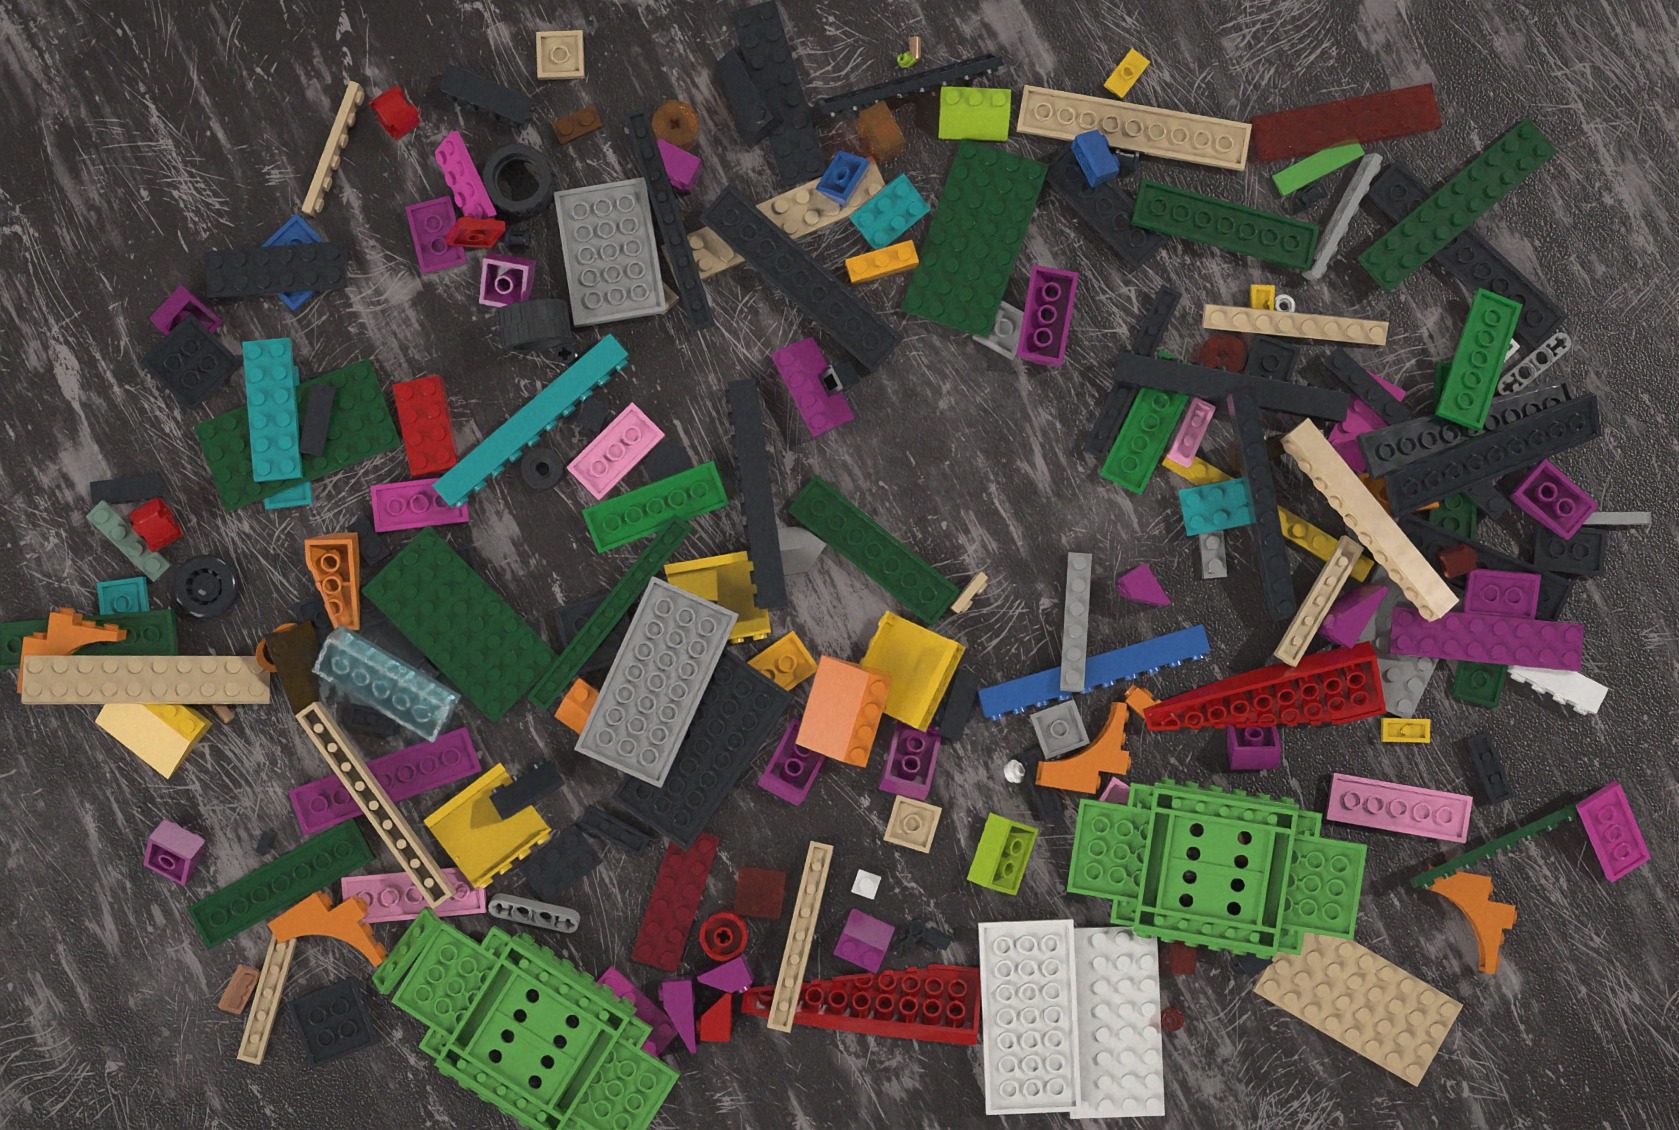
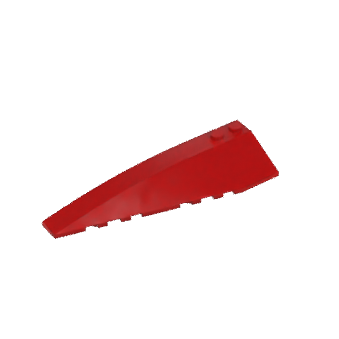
[741,964,981,1045]

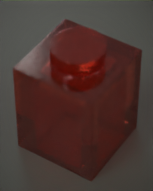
[1437,544,1478,578]
[1168,940,1196,975]

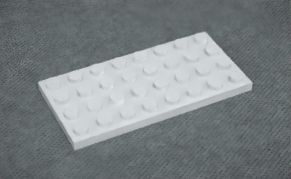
[978,919,1081,1115]
[1069,926,1165,1119]

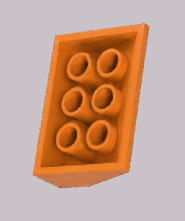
[795,654,892,767]

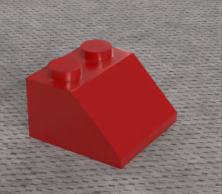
[696,991,733,1042]

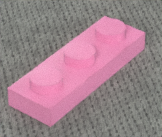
[1167,398,1216,468]

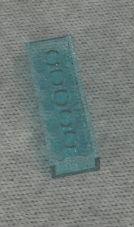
[313,624,462,743]

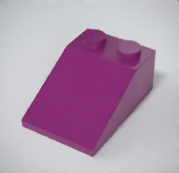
[1507,459,1599,540]
[1316,582,1389,648]
[757,718,826,807]
[879,719,941,802]
[659,975,699,1053]

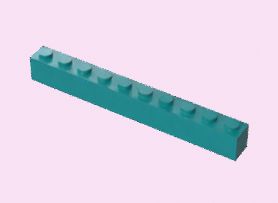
[432,334,629,509]

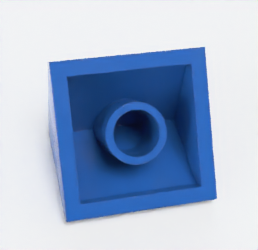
[815,150,870,208]

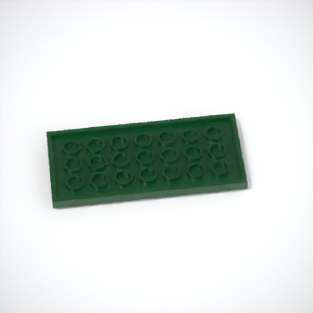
[901,138,1050,340]
[194,358,403,513]
[361,525,560,723]

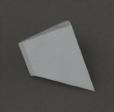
[778,526,827,575]

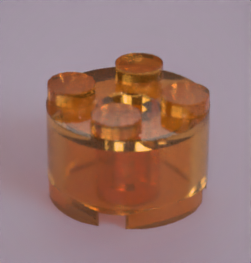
[652,100,700,151]

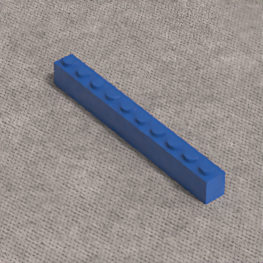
[977,624,1211,721]

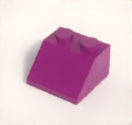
[657,138,704,194]
[479,252,536,307]
[149,285,223,335]
[1115,563,1171,607]
[1227,725,1281,770]
[143,819,206,886]
[833,908,895,973]
[697,952,754,994]

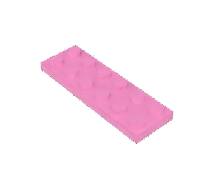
[1325,773,1473,843]
[341,867,487,923]

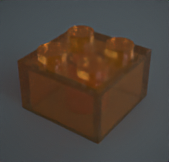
[857,100,906,164]

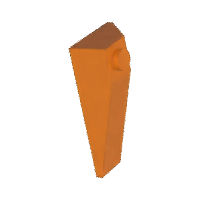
[304,532,360,631]

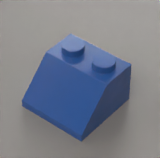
[1071,129,1120,188]

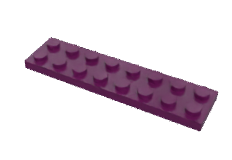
[1388,606,1584,672]
[289,727,482,835]

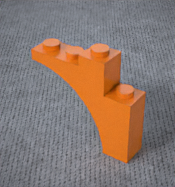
[17,607,127,693]
[1035,702,1131,794]
[1426,866,1517,975]
[267,890,387,967]

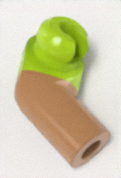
[897,36,921,68]
[212,704,235,724]

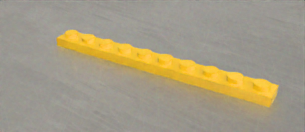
[1161,446,1374,582]

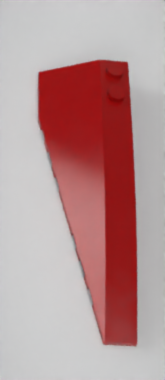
[1143,641,1387,731]

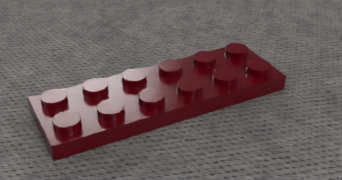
[631,832,720,973]

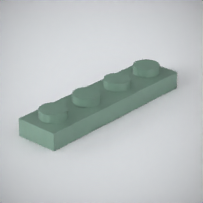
[86,500,172,582]

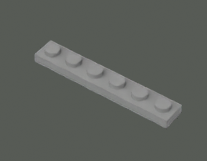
[1301,153,1383,280]
[1060,552,1092,692]

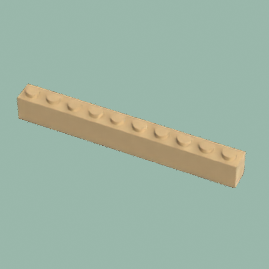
[1279,418,1459,622]
[295,702,457,909]

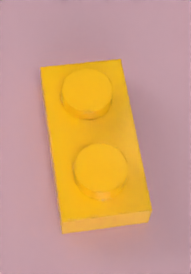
[1381,718,1430,743]

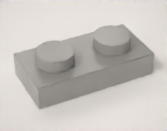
[1199,530,1227,579]

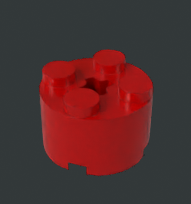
[368,85,421,142]
[129,497,183,553]
[700,910,748,961]

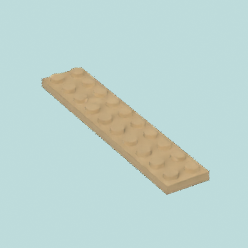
[1016,85,1252,171]
[661,156,885,290]
[21,656,270,704]

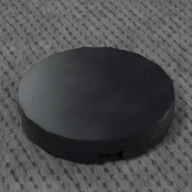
[646,443,692,482]

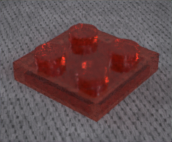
[734,866,786,920]

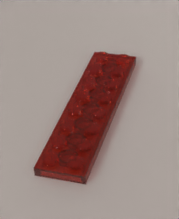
[1250,83,1442,163]

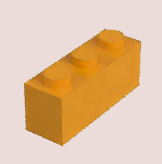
[845,240,919,287]

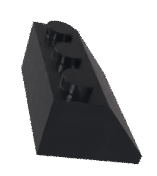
[489,759,565,822]

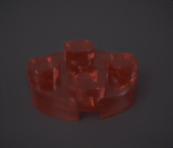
[1199,333,1247,373]

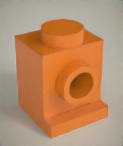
[1123,684,1161,720]

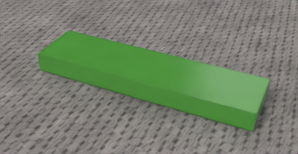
[1272,134,1365,198]
[372,906,442,995]

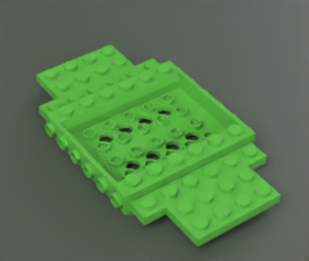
[1067,777,1367,959]
[391,920,681,1130]

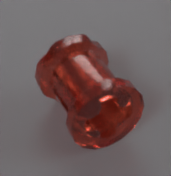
[1160,1007,1184,1031]

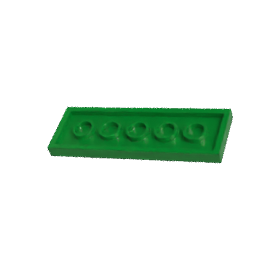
[1435,288,1522,431]
[1099,350,1190,495]
[582,460,729,553]

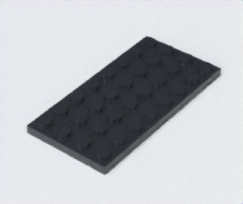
[611,647,795,852]

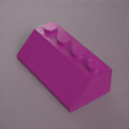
[1016,264,1079,368]
[771,337,855,440]

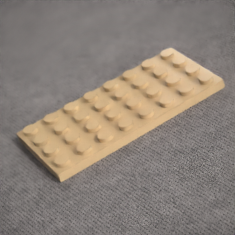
[1252,932,1463,1087]

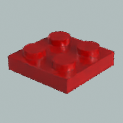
[446,216,505,248]

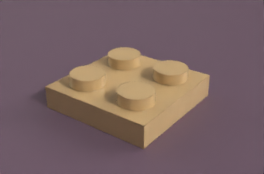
[536,30,585,80]
[883,794,942,853]

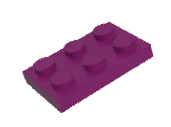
[405,196,468,275]
[1462,568,1541,620]

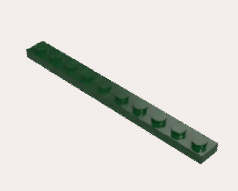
[527,514,693,712]
[1410,781,1626,889]

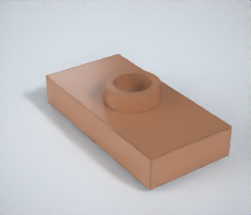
[218,964,262,1014]

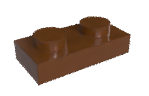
[551,105,603,146]

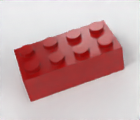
[392,375,460,478]

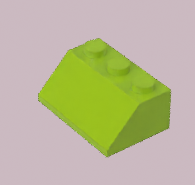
[938,86,1011,142]
[967,813,1039,896]

